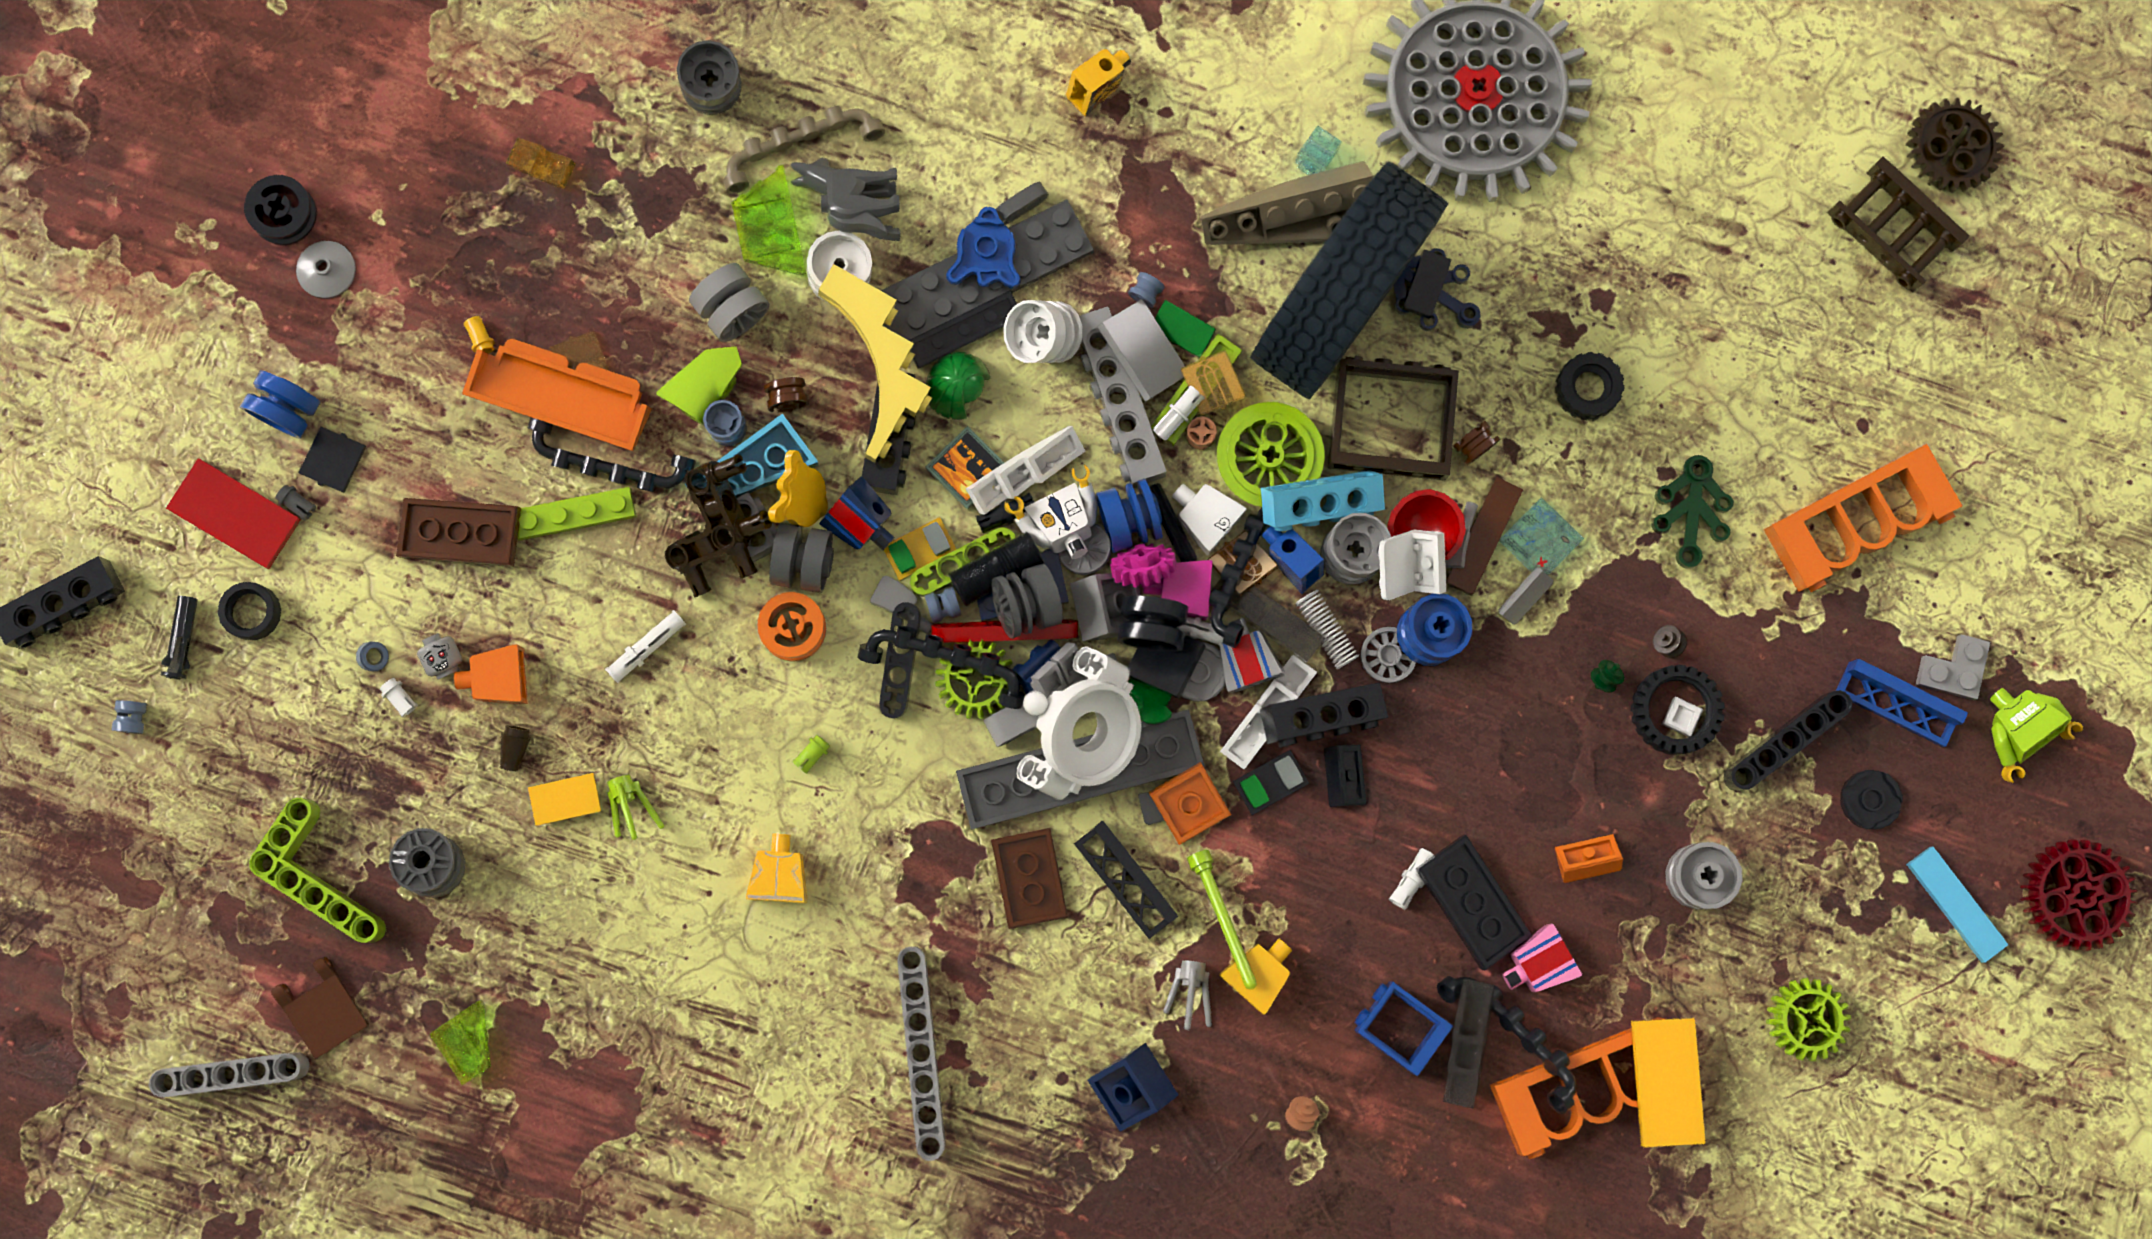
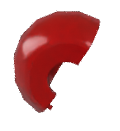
[1388,489,1466,560]

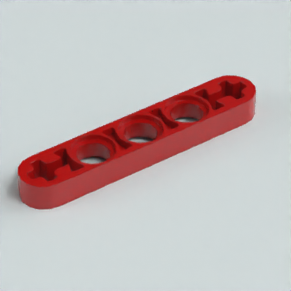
[931,619,1078,643]

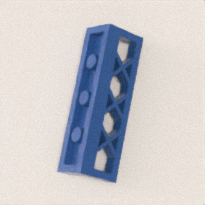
[1836,659,1968,747]

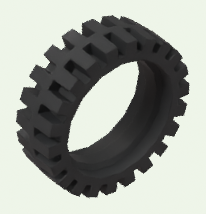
[1631,665,1725,755]

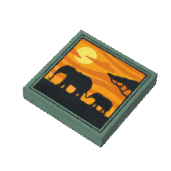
[925,426,1004,510]

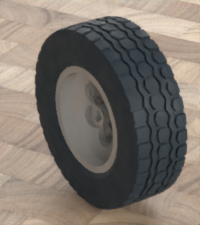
[1250,161,1449,400]

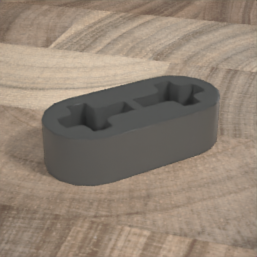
[996,182,1049,225]

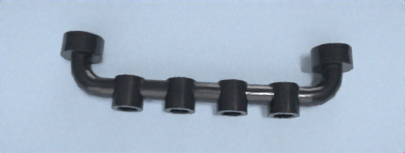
[527,417,696,492]
[1209,501,1299,648]
[857,626,1025,709]
[1437,976,1577,1114]

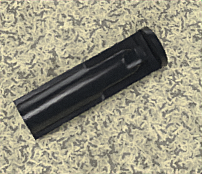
[160,596,198,680]

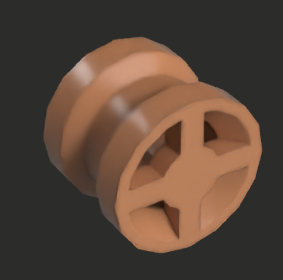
[1186,416,1217,450]

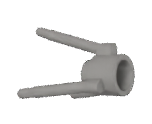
[1163,960,1212,1030]

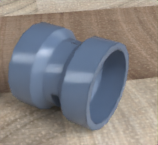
[925,587,961,624]
[111,700,147,734]

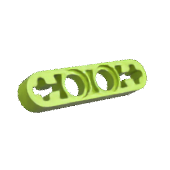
[910,527,1015,597]

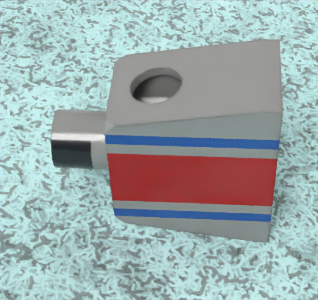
[1220,618,1286,694]

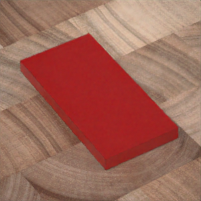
[166,458,301,569]

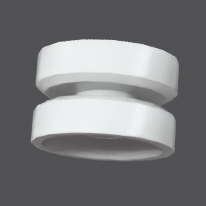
[807,231,872,303]

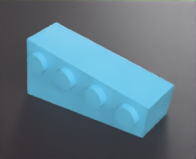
[685,414,819,498]

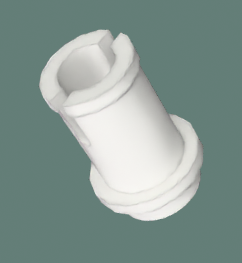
[380,678,418,717]

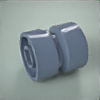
[703,400,747,446]

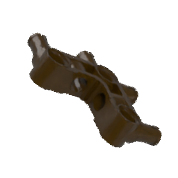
[665,454,772,598]

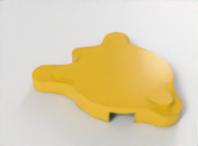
[768,450,828,527]

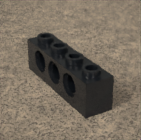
[862,373,916,495]
[0,556,125,649]
[1259,682,1388,748]

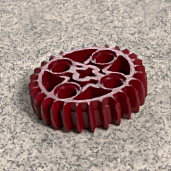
[2020,839,2139,951]

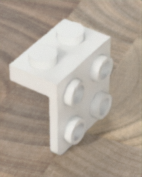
[1378,530,1446,600]

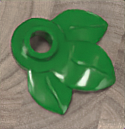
[1128,678,1172,724]

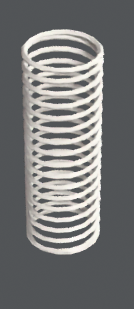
[1295,590,1359,669]

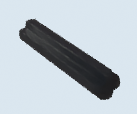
[1149,483,1197,562]

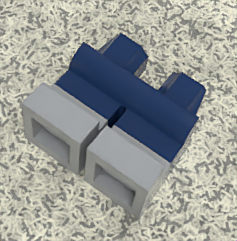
[1011,639,1080,699]

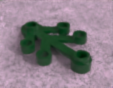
[1651,455,1734,569]

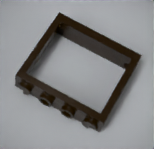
[1328,355,1459,481]

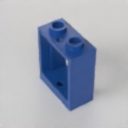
[1354,981,1453,1076]

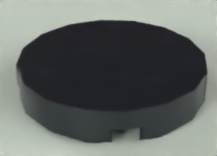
[1840,770,1903,830]

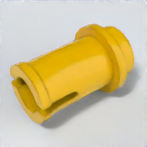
[463,316,495,354]

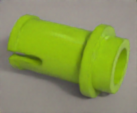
[792,735,830,774]

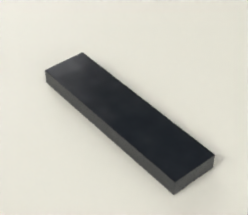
[908,290,1017,369]

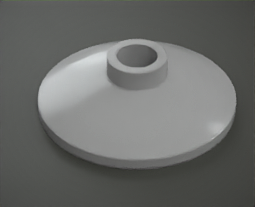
[296,241,356,299]

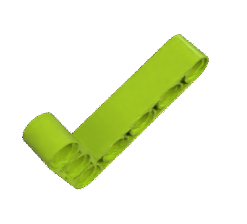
[249,798,386,943]

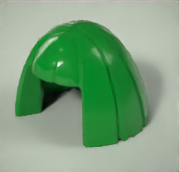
[925,352,991,420]

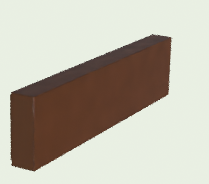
[1446,477,1523,596]

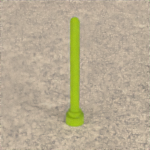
[1187,850,1257,990]

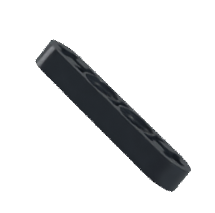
[879,602,921,718]

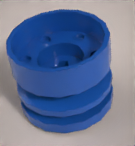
[1096,478,1163,553]

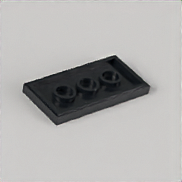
[1415,835,1532,970]

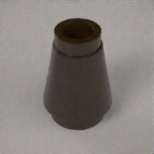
[500,725,531,771]

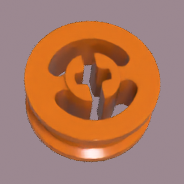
[757,592,826,661]

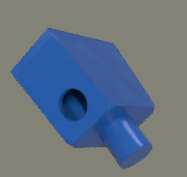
[1262,526,1324,594]

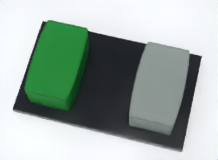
[1233,750,1309,815]

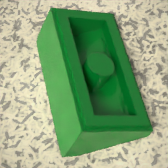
[1155,300,1216,358]

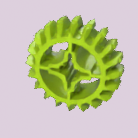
[935,639,1013,719]
[1766,978,1852,1062]

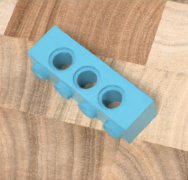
[1261,470,1385,531]

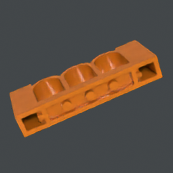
[1764,444,1962,592]
[1490,1017,1665,1159]

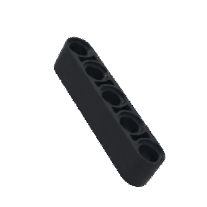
[1723,690,1852,791]

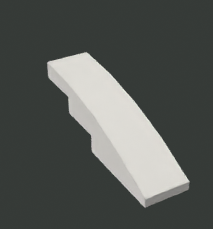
[966,426,1085,514]
[1220,654,1317,769]

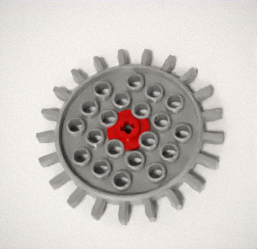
[1363,0,1592,202]

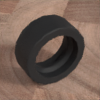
[217,582,281,641]

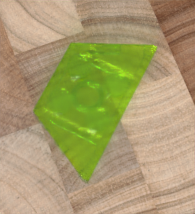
[731,165,807,276]

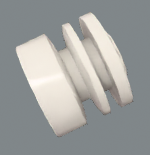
[1004,300,1083,363]

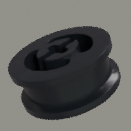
[244,175,317,245]

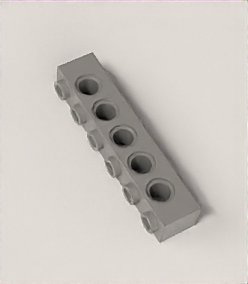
[1079,306,1167,488]

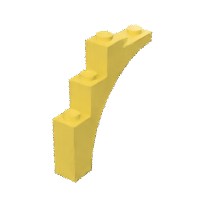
[818,264,932,463]

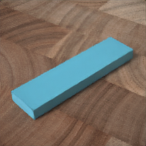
[1906,846,2009,963]

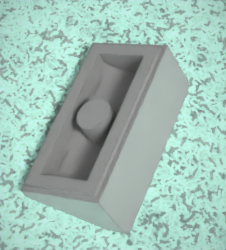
[1498,567,1554,625]

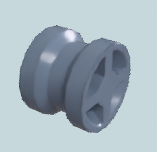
[1128,272,1165,308]

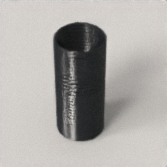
[948,531,1045,606]

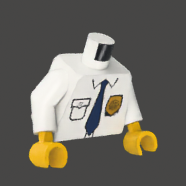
[1004,464,1098,559]

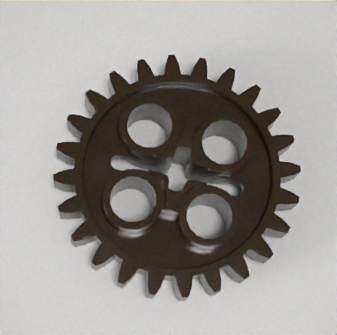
[1905,97,2004,193]

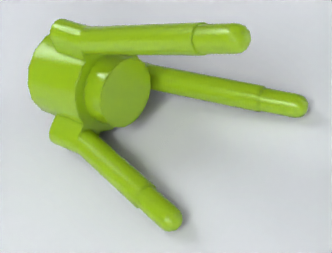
[607,774,664,840]

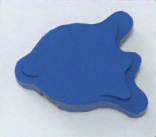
[946,207,1021,289]

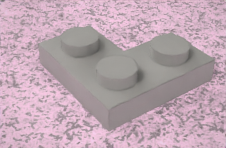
[1916,634,1990,700]

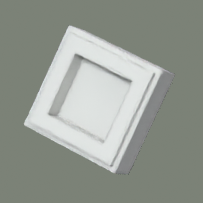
[1662,697,1703,737]

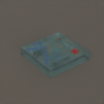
[1499,497,1584,575]

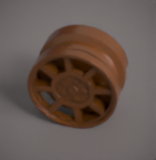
[764,377,809,413]
[1453,421,1501,465]

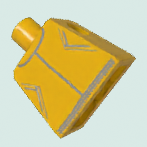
[746,833,807,903]

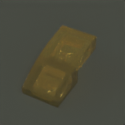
[506,137,576,189]

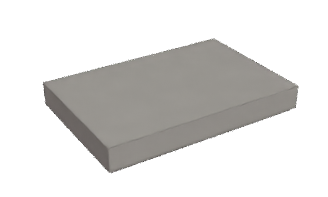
[1097,299,1186,402]

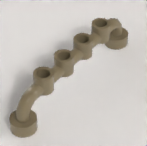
[723,106,885,194]

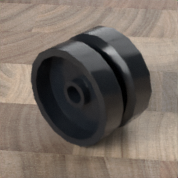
[1117,596,1189,652]

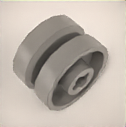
[1665,842,1742,909]

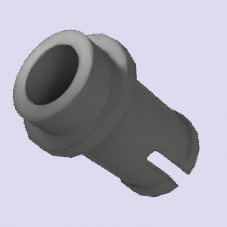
[275,485,316,521]

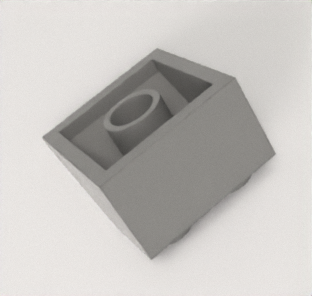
[1070,573,1141,641]

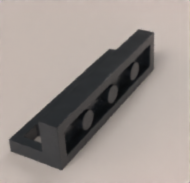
[1074,820,1178,939]

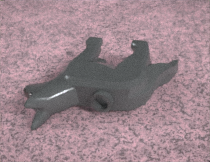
[791,158,901,241]

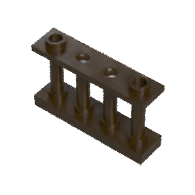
[1827,156,1970,292]

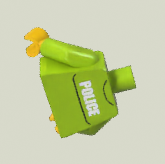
[1990,688,2083,783]

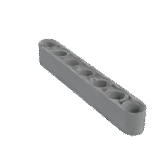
[897,946,946,1161]

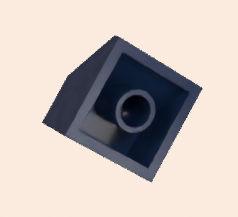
[1087,1043,1179,1132]

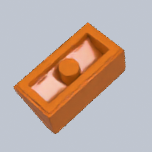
[1555,834,1623,883]

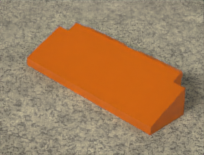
[462,339,652,451]

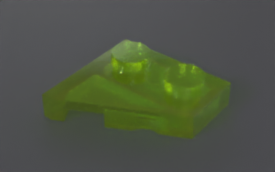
[429,1000,491,1085]

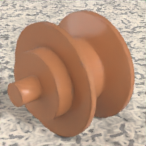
[1285,1097,1319,1131]

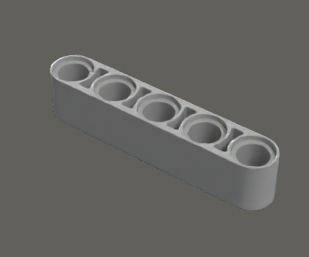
[983,653,1118,747]
[149,1052,310,1097]

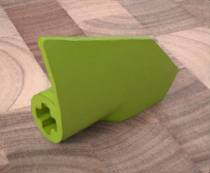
[656,346,742,425]

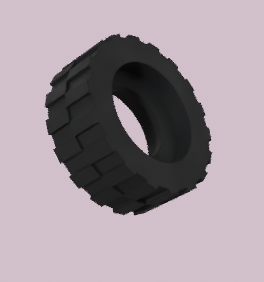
[1555,352,1625,420]

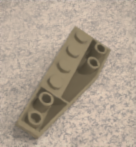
[1200,161,1373,245]

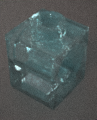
[1295,125,1342,175]

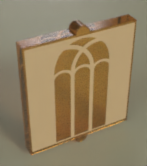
[1207,530,1279,597]

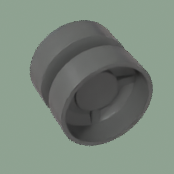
[769,523,834,593]

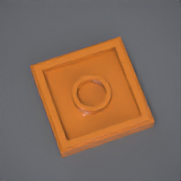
[1149,762,1231,845]

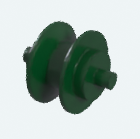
[1591,660,1625,693]

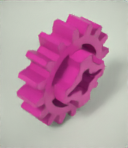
[1110,543,1177,588]

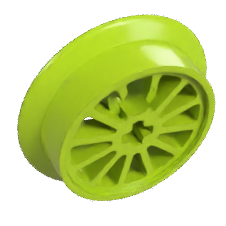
[1217,402,1325,507]

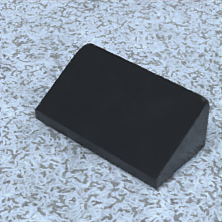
[1324,745,1366,807]

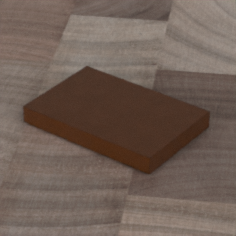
[991,828,1068,929]

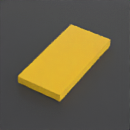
[1631,1018,1705,1147]

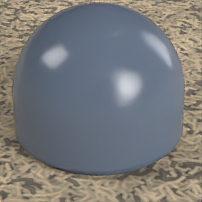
[356,641,389,671]

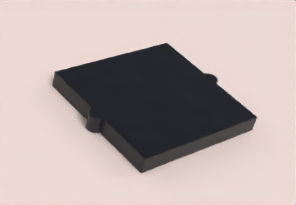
[298,427,367,493]

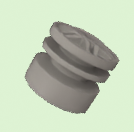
[1320,513,1391,585]

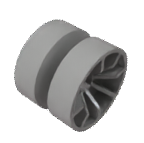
[689,263,770,342]

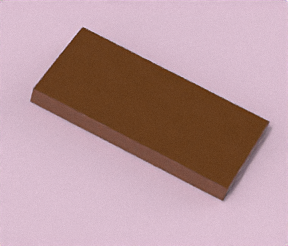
[396,498,521,567]

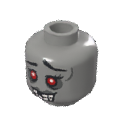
[417,633,463,680]

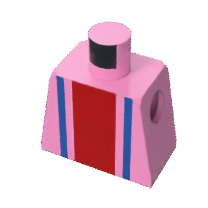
[1502,924,1582,992]

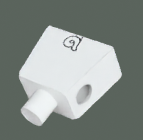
[1172,483,1246,556]

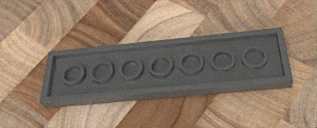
[881,199,1094,340]
[956,709,1205,830]

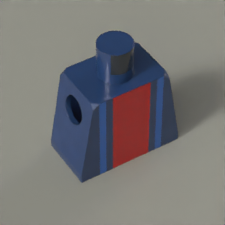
[819,476,895,550]

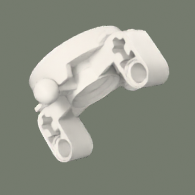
[1016,647,1141,800]

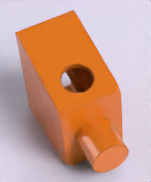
[454,644,528,704]

